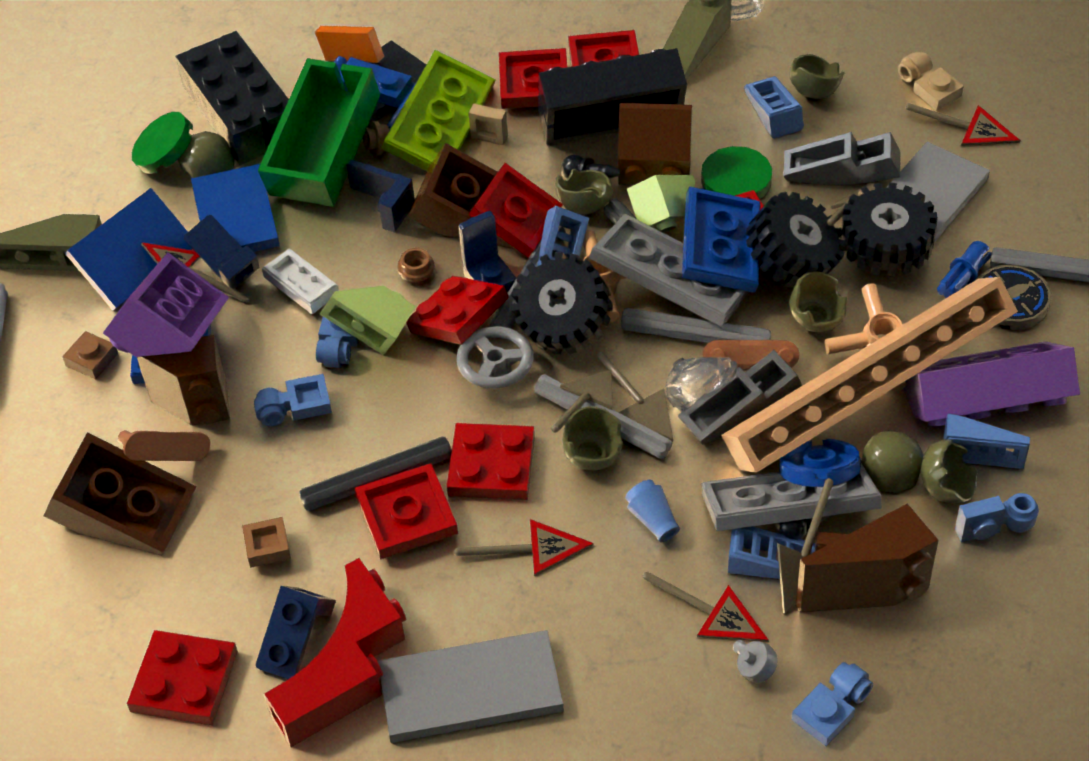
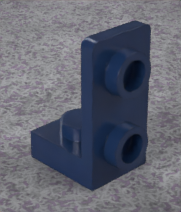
[346,160,415,233]
[458,211,517,293]
[184,215,260,289]
[256,586,336,679]

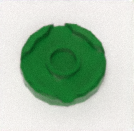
[131,112,193,174]
[701,146,772,199]

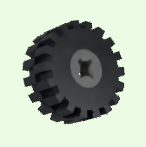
[840,183,938,276]
[746,192,846,288]
[511,252,613,355]

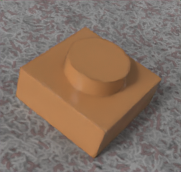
[62,331,118,380]
[242,517,291,568]

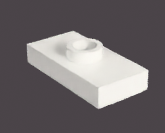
[262,248,339,314]

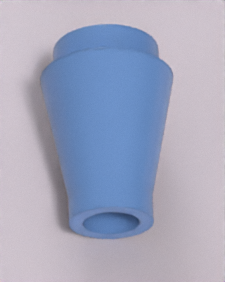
[625,479,680,542]

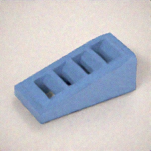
[744,76,804,138]
[538,206,589,266]
[943,414,1030,469]
[728,526,815,579]

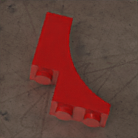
[264,558,406,747]

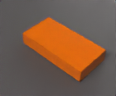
[315,26,385,63]

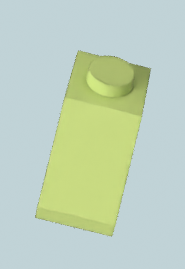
[627,175,695,233]
[320,286,416,355]

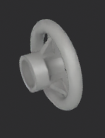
[456,326,534,389]

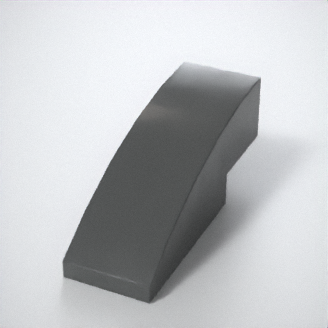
[783,132,900,185]
[678,350,802,445]

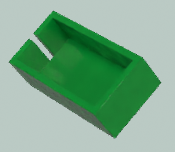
[258,58,381,207]

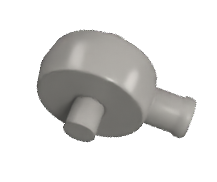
[733,640,777,683]

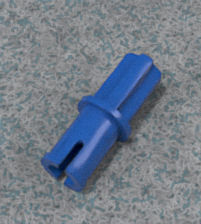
[937,241,992,298]

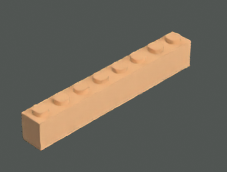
[721,277,1018,473]

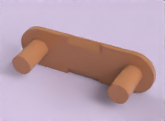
[702,340,799,369]
[118,430,210,461]

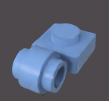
[316,317,359,368]
[254,374,332,426]
[955,493,1039,542]
[792,662,873,746]

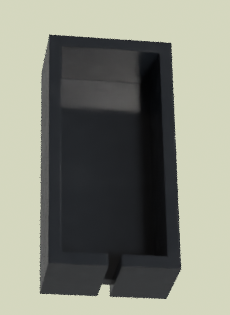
[175,31,289,165]
[538,48,687,145]

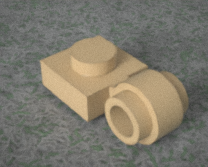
[898,52,964,111]

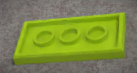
[381,50,496,171]

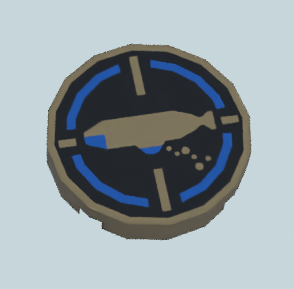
[979,265,1051,330]

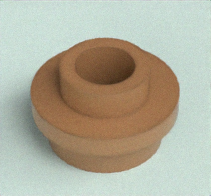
[363,121,390,156]
[398,248,435,282]

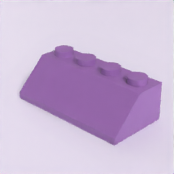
[103,252,229,357]
[903,341,1080,426]

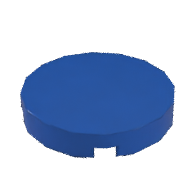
[779,439,861,487]

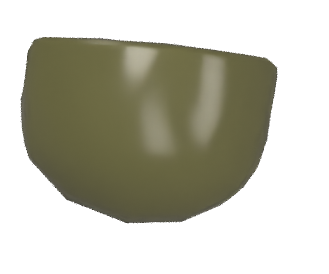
[789,54,845,99]
[178,131,234,178]
[555,169,613,215]
[789,271,847,333]
[562,406,623,471]
[861,430,924,493]
[921,439,977,503]

